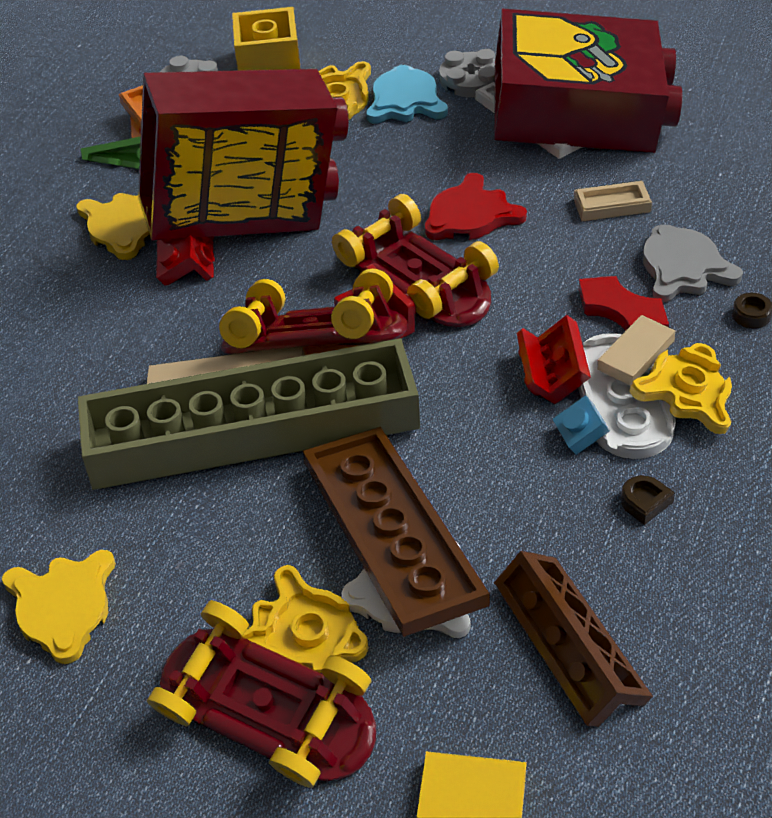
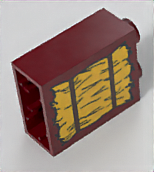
[138,69,349,240]

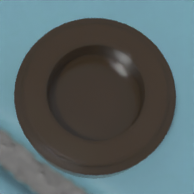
[732,292,772,329]

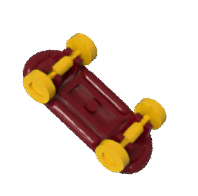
[332,194,499,327]
[219,269,408,355]
[147,600,376,788]

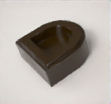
[621,475,675,525]

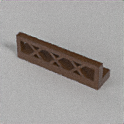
[494,551,653,727]

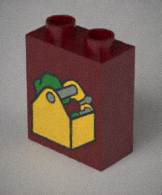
[494,8,683,153]

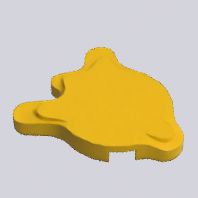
[319,61,371,119]
[76,193,150,260]
[629,343,732,434]
[2,550,116,664]
[243,565,368,673]

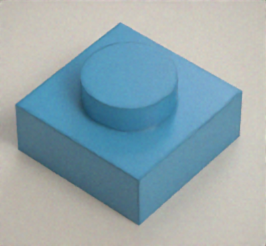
[553,395,610,455]

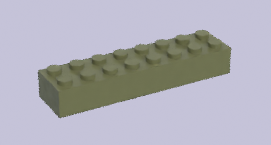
[78,338,420,490]

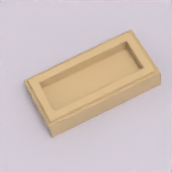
[574,181,652,221]
[597,315,676,386]

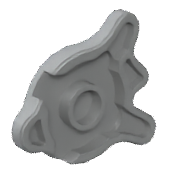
[643,225,743,303]

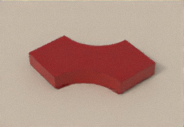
[578,276,669,331]

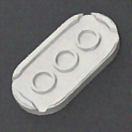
[578,333,676,459]

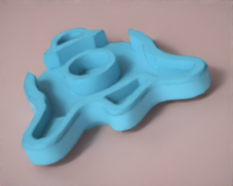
[366,65,448,124]

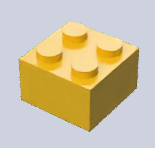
[232,7,301,71]

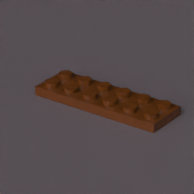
[303,427,490,637]

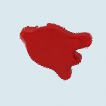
[425,173,527,240]

